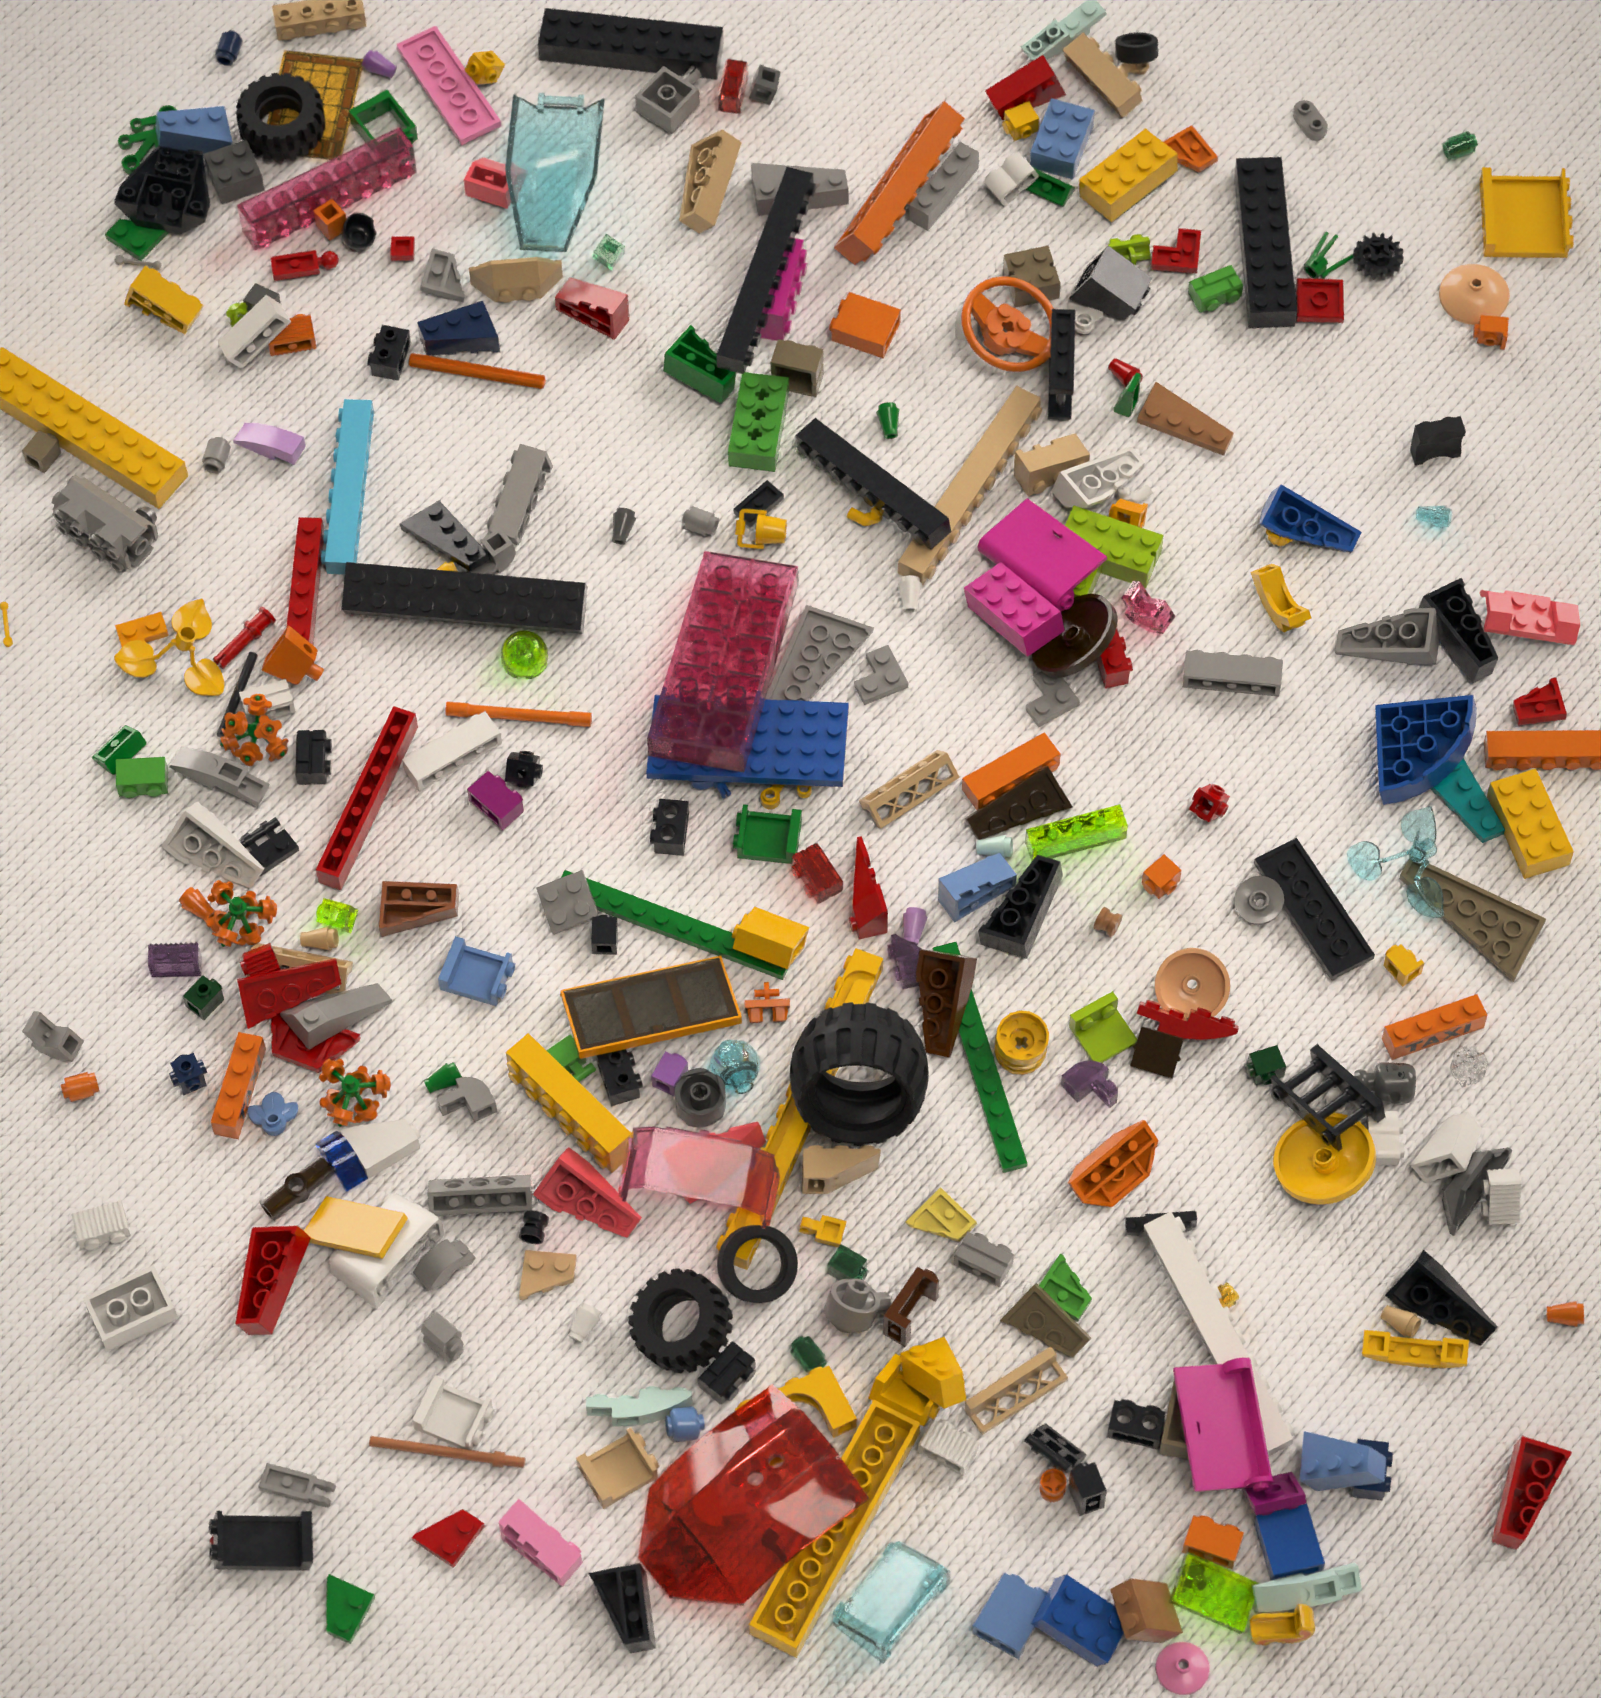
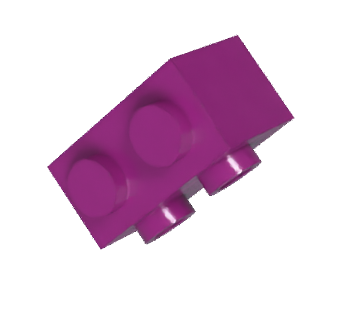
[467,771,524,830]

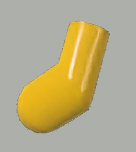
[847,507,883,526]

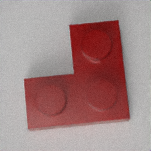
[1151,228,1201,274]

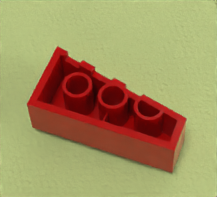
[235,1226,311,1335]
[1491,1436,1572,1550]

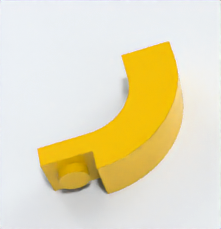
[1250,564,1312,632]

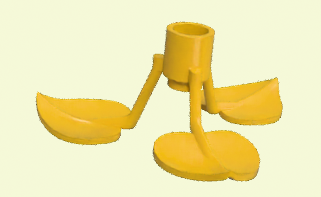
[114,599,224,696]

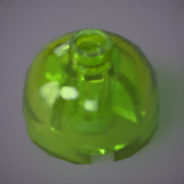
[500,630,549,680]

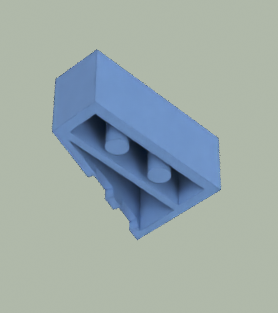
[938,853,1017,923]

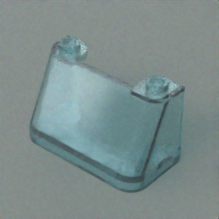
[833,1541,950,1664]

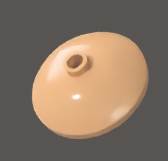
[1439,264,1510,325]
[1155,948,1230,1018]

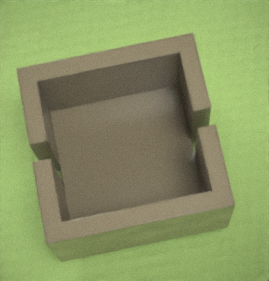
[1003,245,1061,308]
[771,339,824,398]

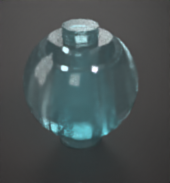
[710,1040,760,1094]

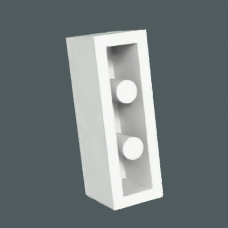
[218,295,291,369]

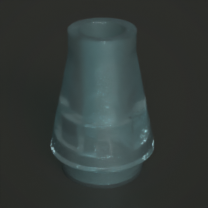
[1416,505,1452,529]

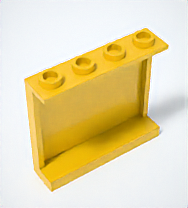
[1479,167,1574,258]

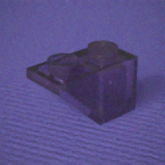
[887,934,922,990]

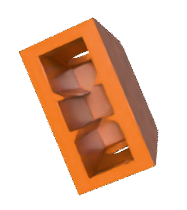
[261,626,324,685]

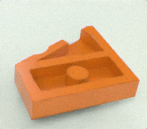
[1163,125,1218,172]

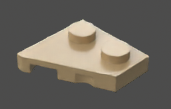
[519,1250,577,1300]

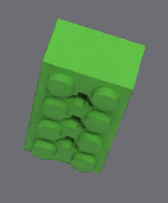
[728,372,789,472]

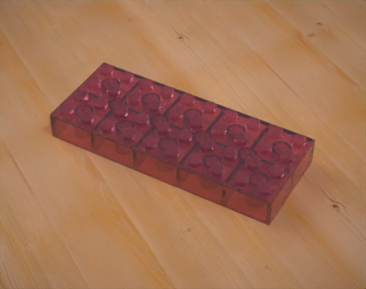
[647,551,799,772]

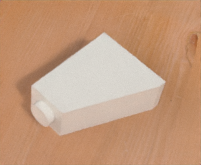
[1411,1111,1482,1183]
[340,1119,421,1179]

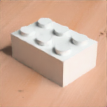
[82,1265,178,1352]

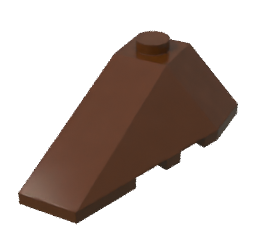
[916,949,977,1058]

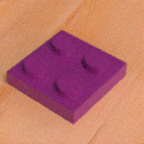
[1242,1472,1307,1515]

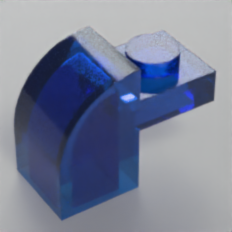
[315,1131,368,1192]

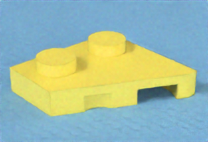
[906,1187,977,1242]

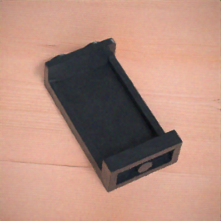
[209,1510,313,1570]

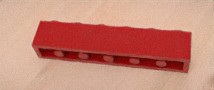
[286,517,324,645]

